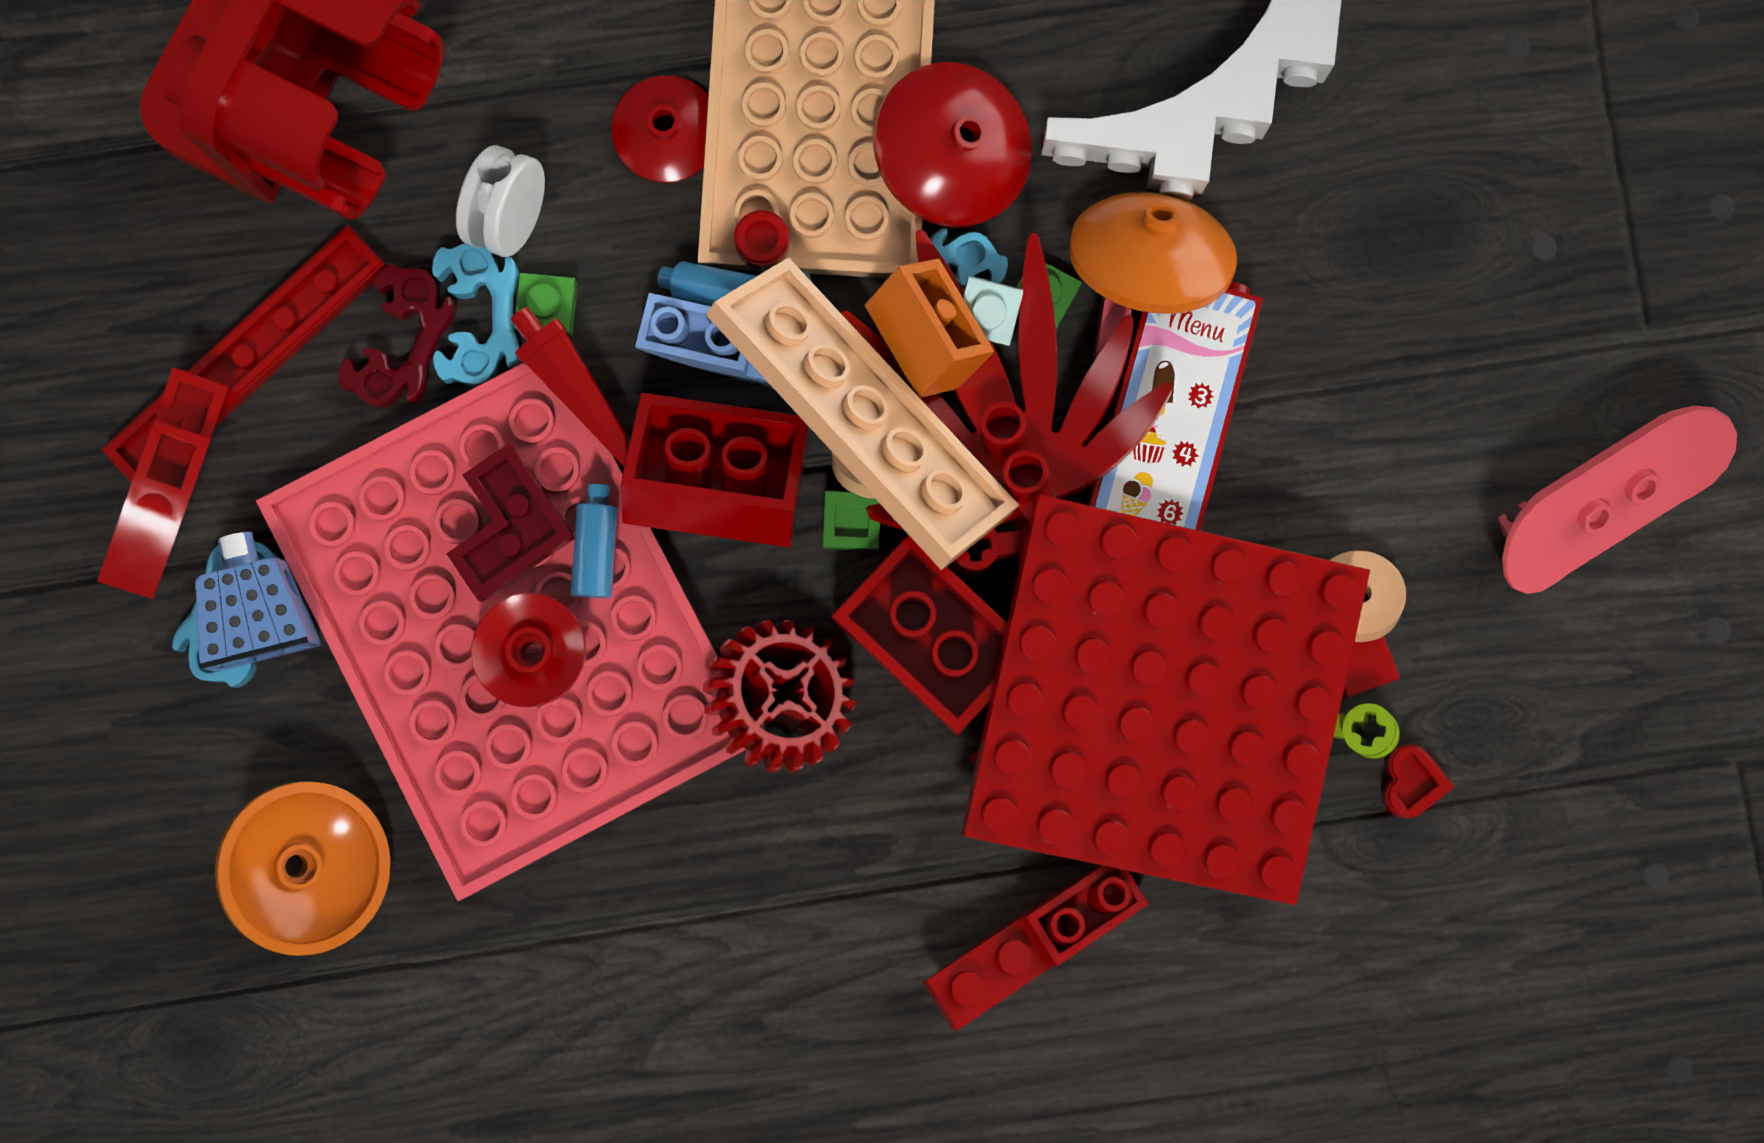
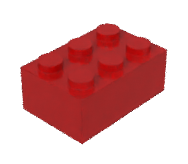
[620,393,809,548]
[832,535,1007,736]

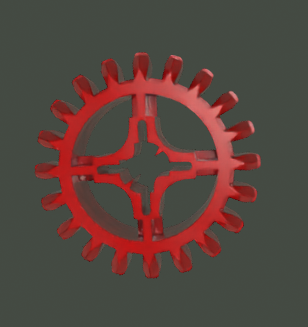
[703,620,857,773]

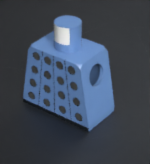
[195,532,323,672]

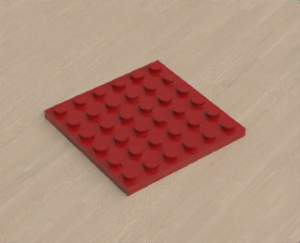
[961,494,1370,905]

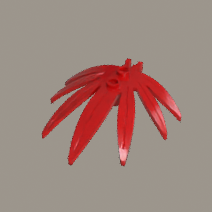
[842,230,1172,530]

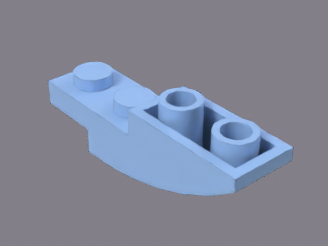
[635,293,774,389]

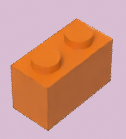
[864,259,994,398]

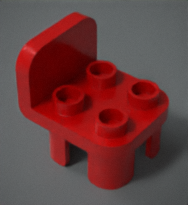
[140,0,444,220]

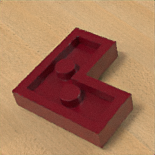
[446,443,575,602]

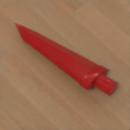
[510,307,628,467]

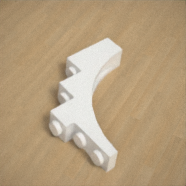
[1041,0,1341,200]

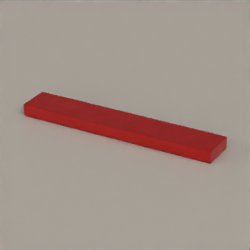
[101,225,387,483]

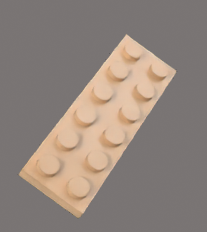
[706,258,1019,570]

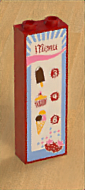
[1086,281,1263,531]

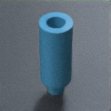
[657,261,757,306]
[570,484,618,599]

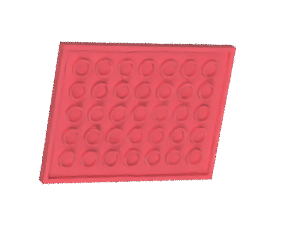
[256,364,746,901]

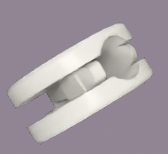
[456,145,545,257]

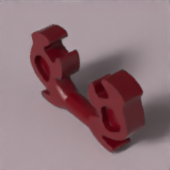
[339,263,457,409]

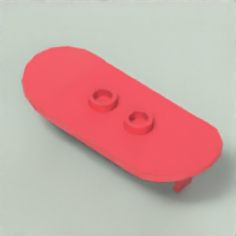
[1498,405,1737,594]

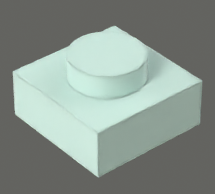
[963,276,1024,346]

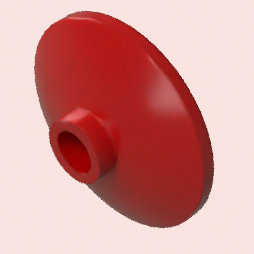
[611,75,709,183]
[471,593,586,708]

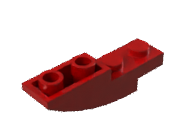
[97,367,229,599]
[922,865,1149,1031]

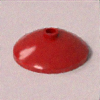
[873,62,1032,228]

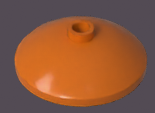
[1069,191,1237,314]
[215,781,391,956]

